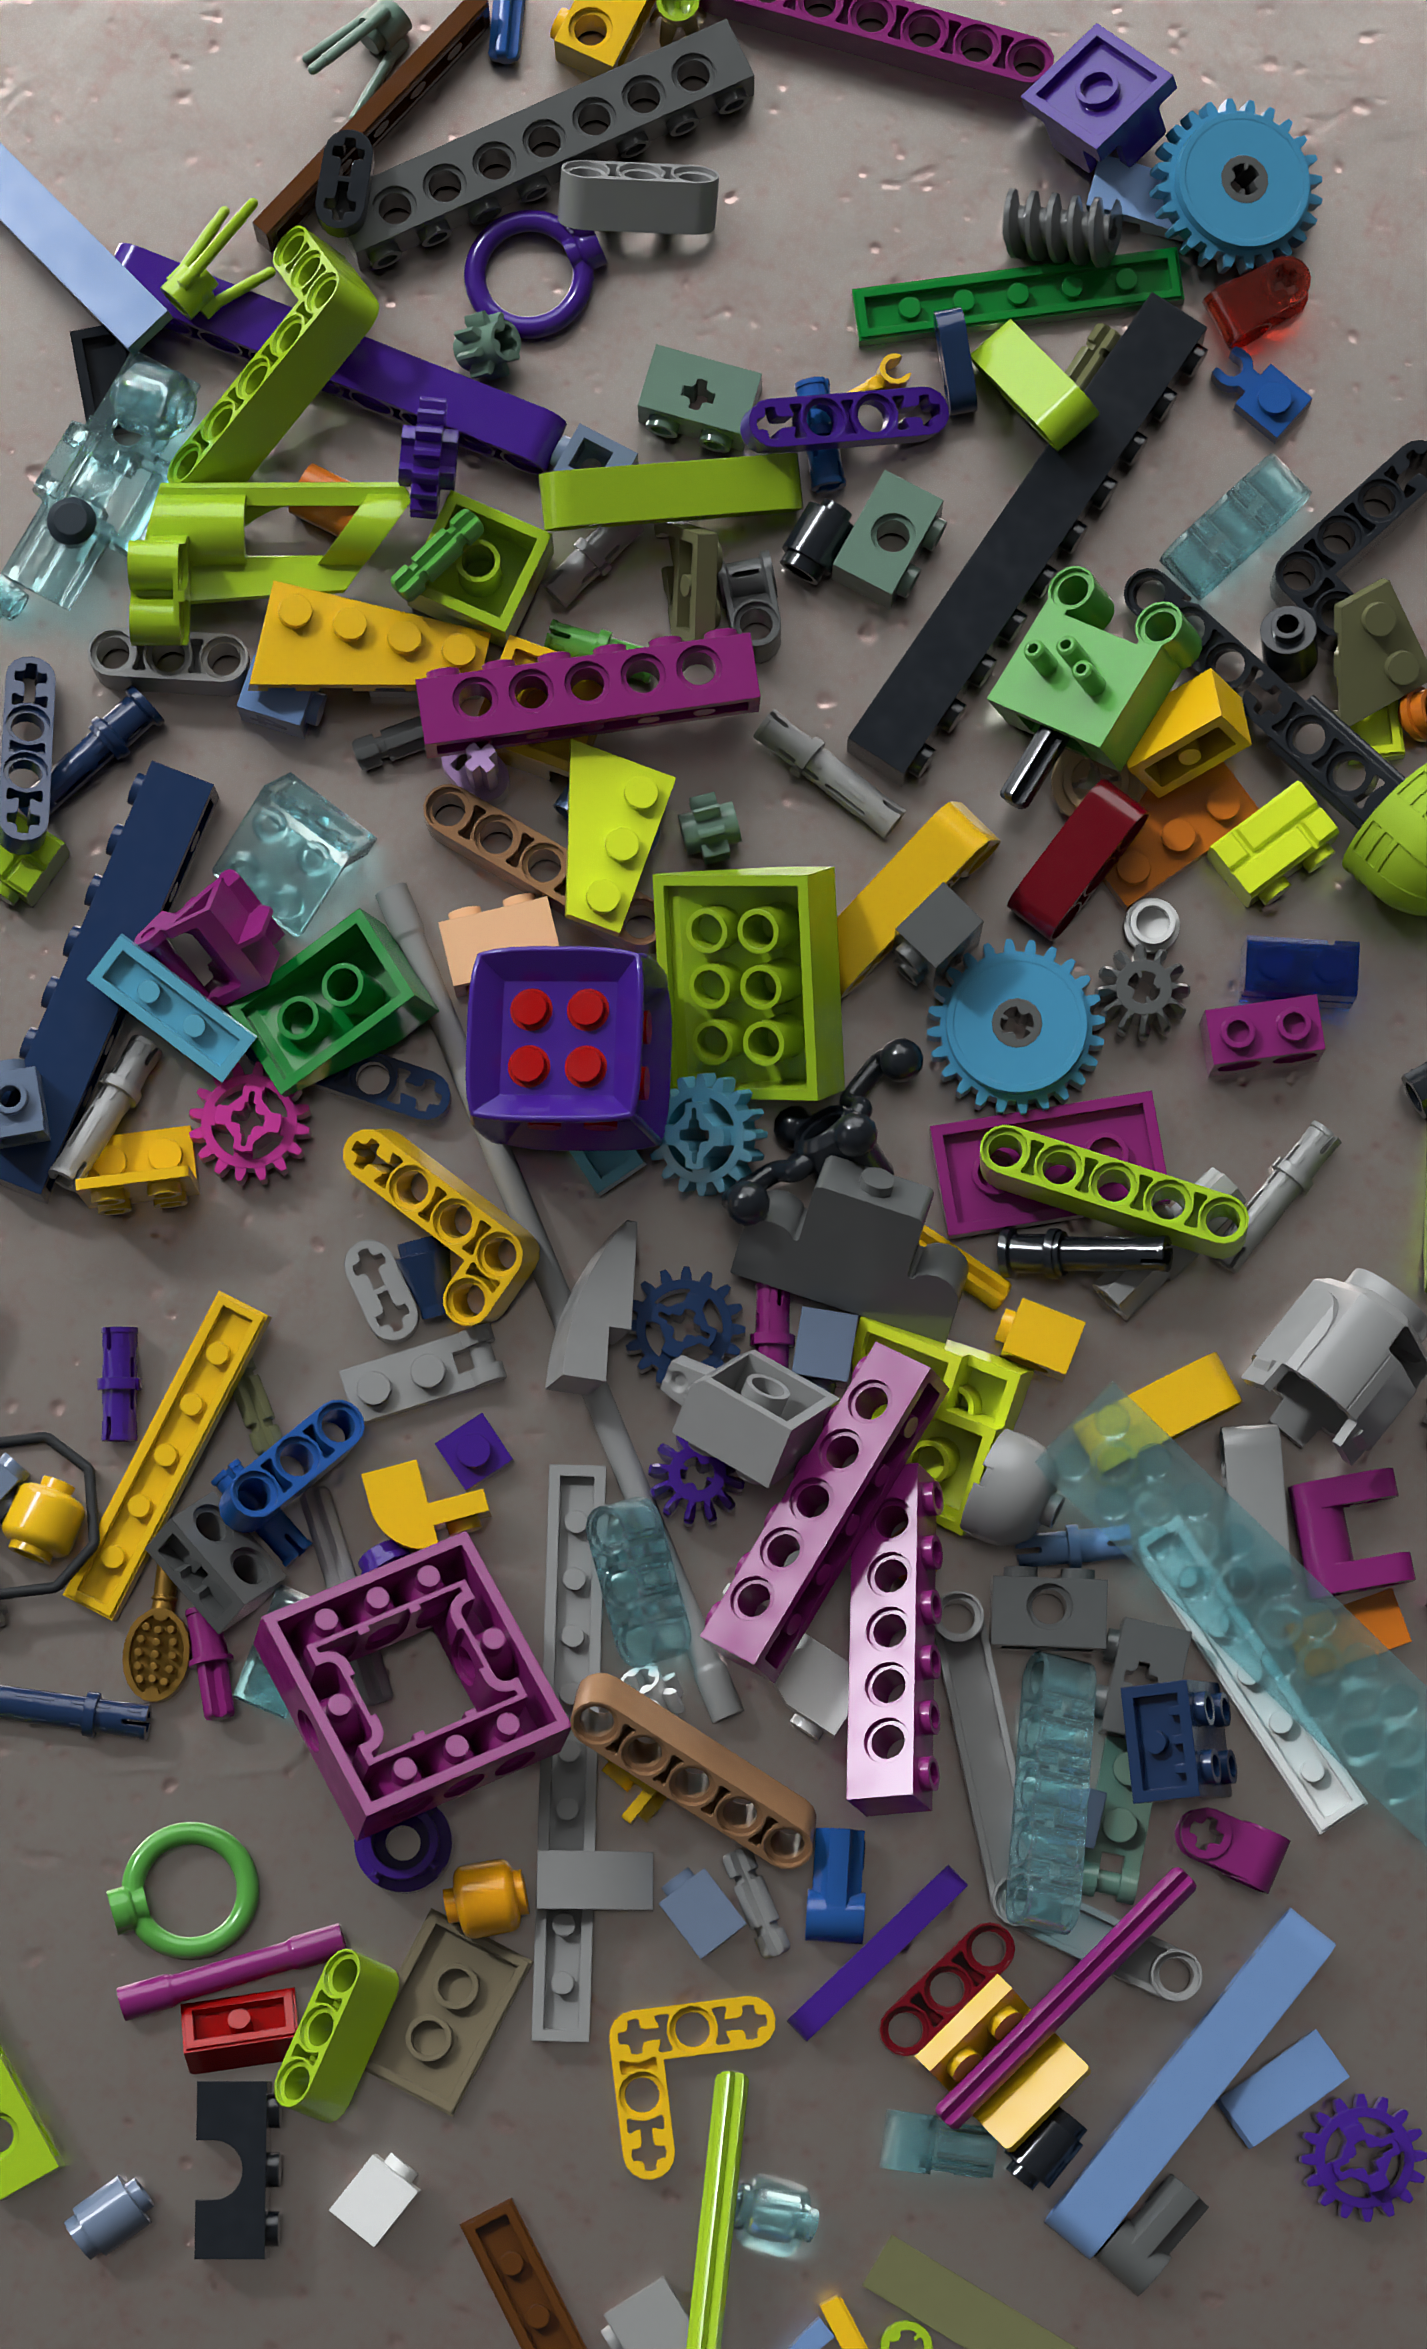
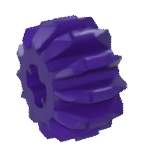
[648,1435,745,1527]

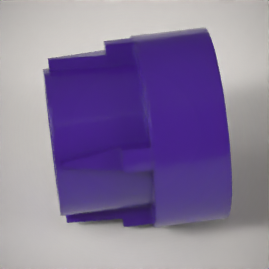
[354,1807,454,1894]

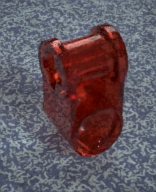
[1202,256,1311,350]

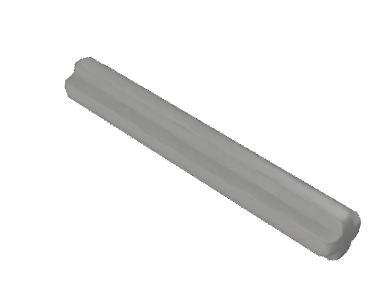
[299,1486,393,1706]

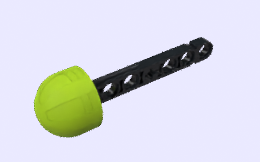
[1124,568,1427,916]

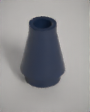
[395,1236,451,1320]

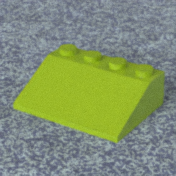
[653,867,845,1101]

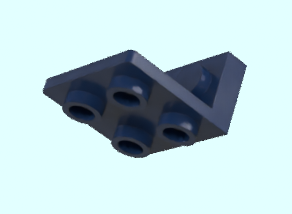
[1120,1680,1237,1804]

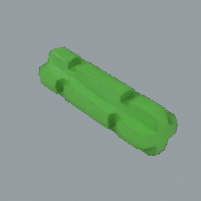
[390,508,484,602]

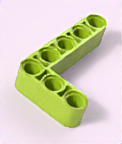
[167,225,379,483]

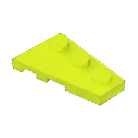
[565,739,676,937]

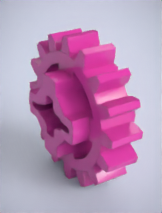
[189,1062,312,1185]

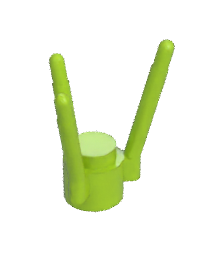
[160,198,276,320]

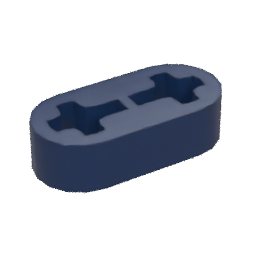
[933,307,978,416]

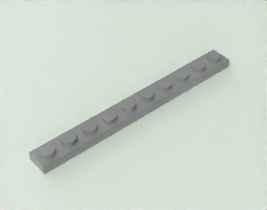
[531,1464,607,2042]

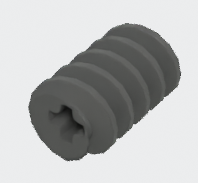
[1002,188,1123,268]

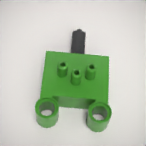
[987,566,1202,810]

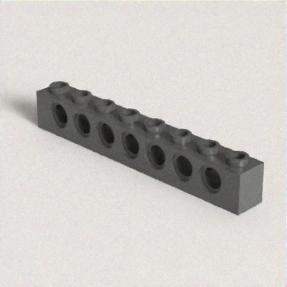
[332,19,755,271]

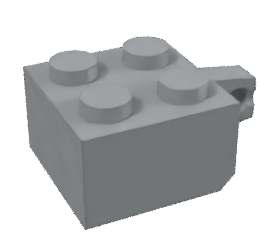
[661,1350,840,1488]

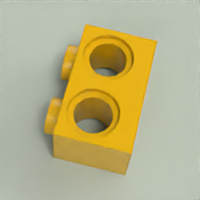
[550,0,656,78]

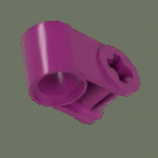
[1174,1807,1291,1894]

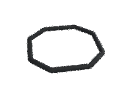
[0,1432,100,1600]

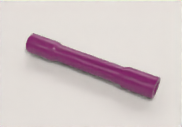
[117,1923,347,2021]

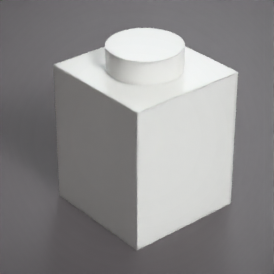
[329,2152,422,2247]

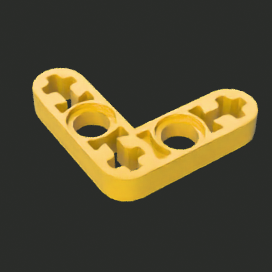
[609,1996,776,2180]

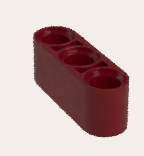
[1007,778,1150,941]
[878,1922,1015,2057]

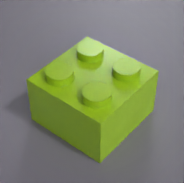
[407,490,554,648]

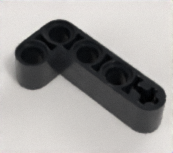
[1269,440,1427,651]

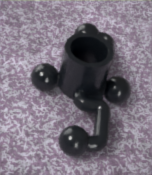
[722,1038,924,1226]

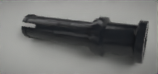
[997,1228,1173,1279]

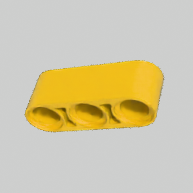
[1071,1352,1243,1477]

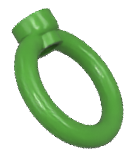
[106,1822,260,1960]

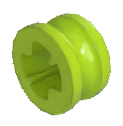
[880,2320,933,2349]

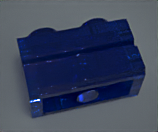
[1239,935,1360,1009]

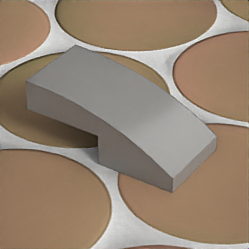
[537,1850,653,1911]

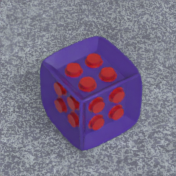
[465,946,672,1151]

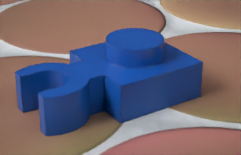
[1211,346,1313,444]

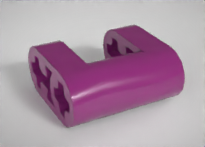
[1287,1468,1416,1600]

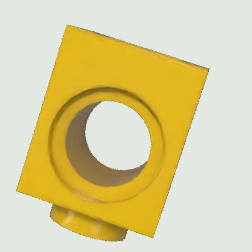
[994,1298,1086,1382]

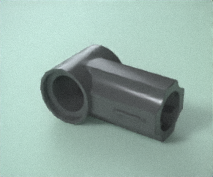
[1094,2174,1209,2297]

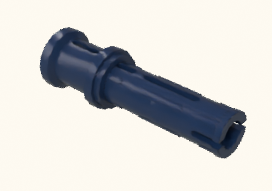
[18,684,165,817]

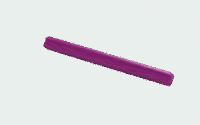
[935,1867,1197,2130]

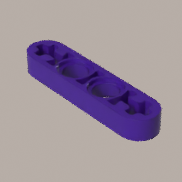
[740,387,949,455]
[787,1864,968,2042]

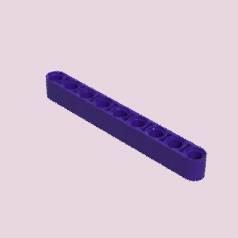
[114,242,567,475]

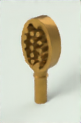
[122,1564,192,1703]

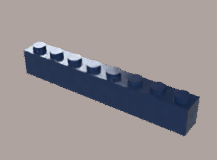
[0,760,219,1204]

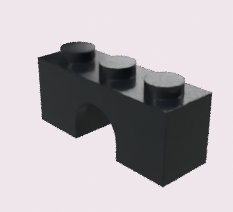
[194,2081,282,2259]

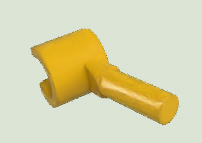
[848,353,911,392]

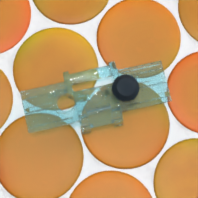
[1,351,201,611]

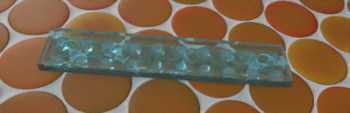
[1035,1381,1427,1847]

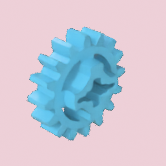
[650,1073,768,1196]

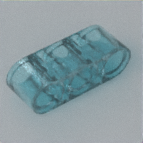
[1159,453,1312,601]
[586,1497,691,1668]

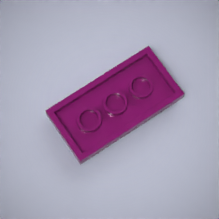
[929,1090,1171,1239]

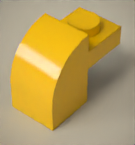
[361,1459,492,1553]

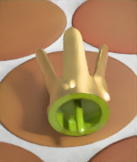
[650,0,706,47]

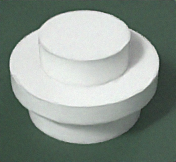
[1123,898,1180,954]

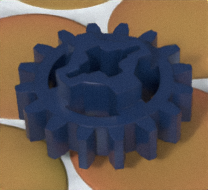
[625,1266,746,1387]

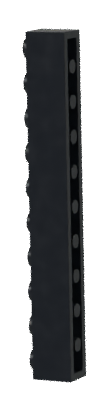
[847,292,1208,787]

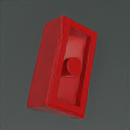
[180,1987,300,2075]

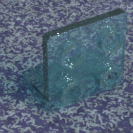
[212,772,377,937]

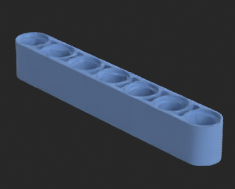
[1044,1907,1336,2260]

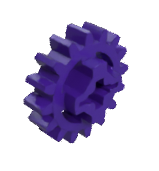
[398,396,460,520]
[1299,2094,1427,2222]

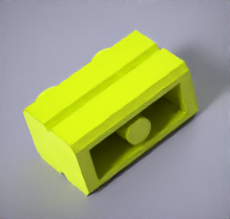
[1206,780,1340,908]

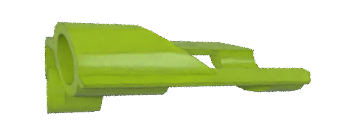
[127,482,411,646]

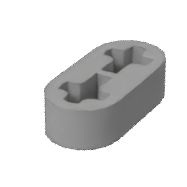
[344,1239,420,1344]

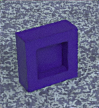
[435,1413,514,1493]

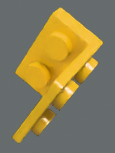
[75,1125,200,1215]
[915,1974,1091,2152]

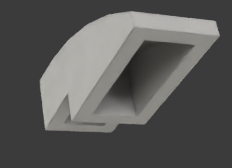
[545,1220,638,1396]

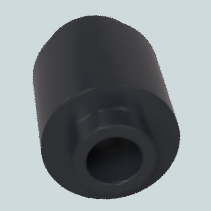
[780,498,854,585]
[1260,606,1318,683]
[1004,2106,1088,2191]

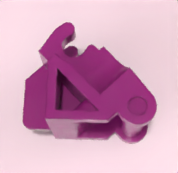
[134,869,286,1006]

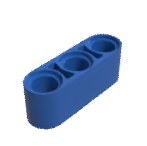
[219,1400,365,1533]

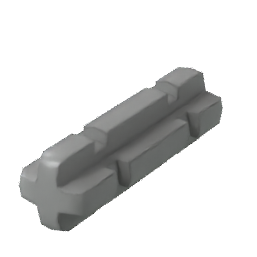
[723,1847,790,1959]

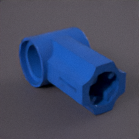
[805,1828,866,1944]

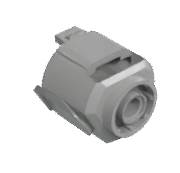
[1241,1268,1427,1466]

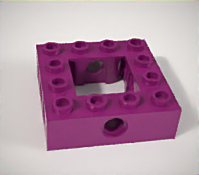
[253,1531,571,1841]

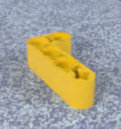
[837,801,1001,998]
[343,1129,540,1326]

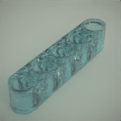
[1006,1651,1097,1935]

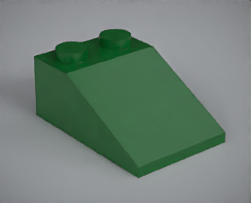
[227,908,439,1097]

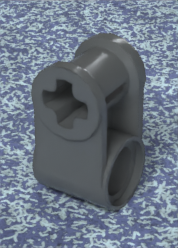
[717,550,781,663]

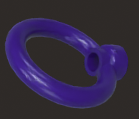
[464,210,608,339]

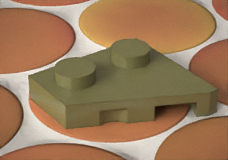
[654,521,723,641]
[1333,578,1427,727]

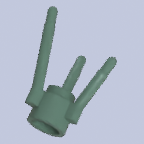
[302,0,413,120]

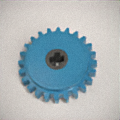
[1149,98,1323,275]
[926,939,1105,1115]

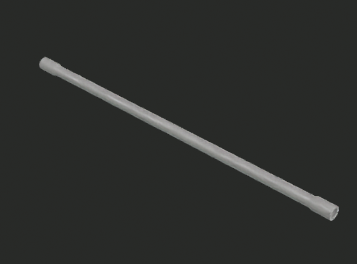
[375,883,745,1724]

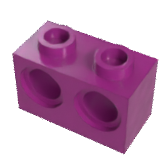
[1199,994,1326,1078]

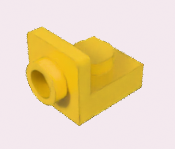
[601,1755,668,1826]

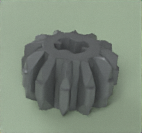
[1094,944,1190,1041]

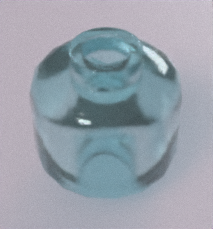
[110,361,197,441]
[734,2173,819,2257]

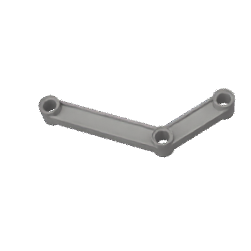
[935,1591,1203,2003]

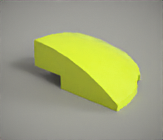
[852,1316,1035,1536]

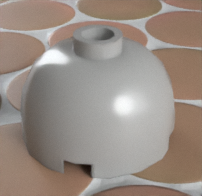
[960,1428,1065,1546]

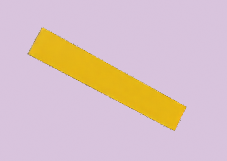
[63,1290,272,1621]

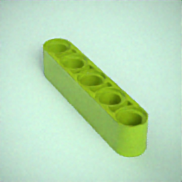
[538,453,804,531]
[980,1125,1249,1259]

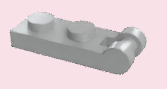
[339,1323,507,1425]

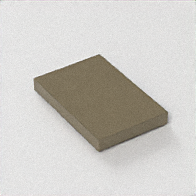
[364,1908,534,2117]

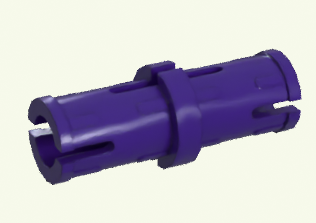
[97,1326,142,1442]

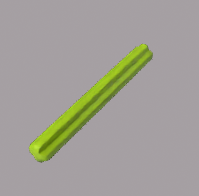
[686,2071,749,2349]

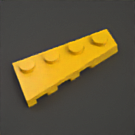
[248,581,491,691]

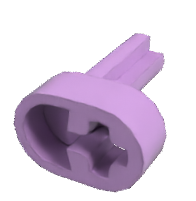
[441,743,510,807]

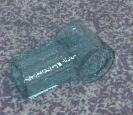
[879,2109,998,2178]

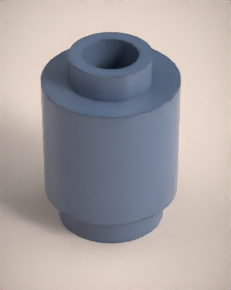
[64,2175,155,2260]

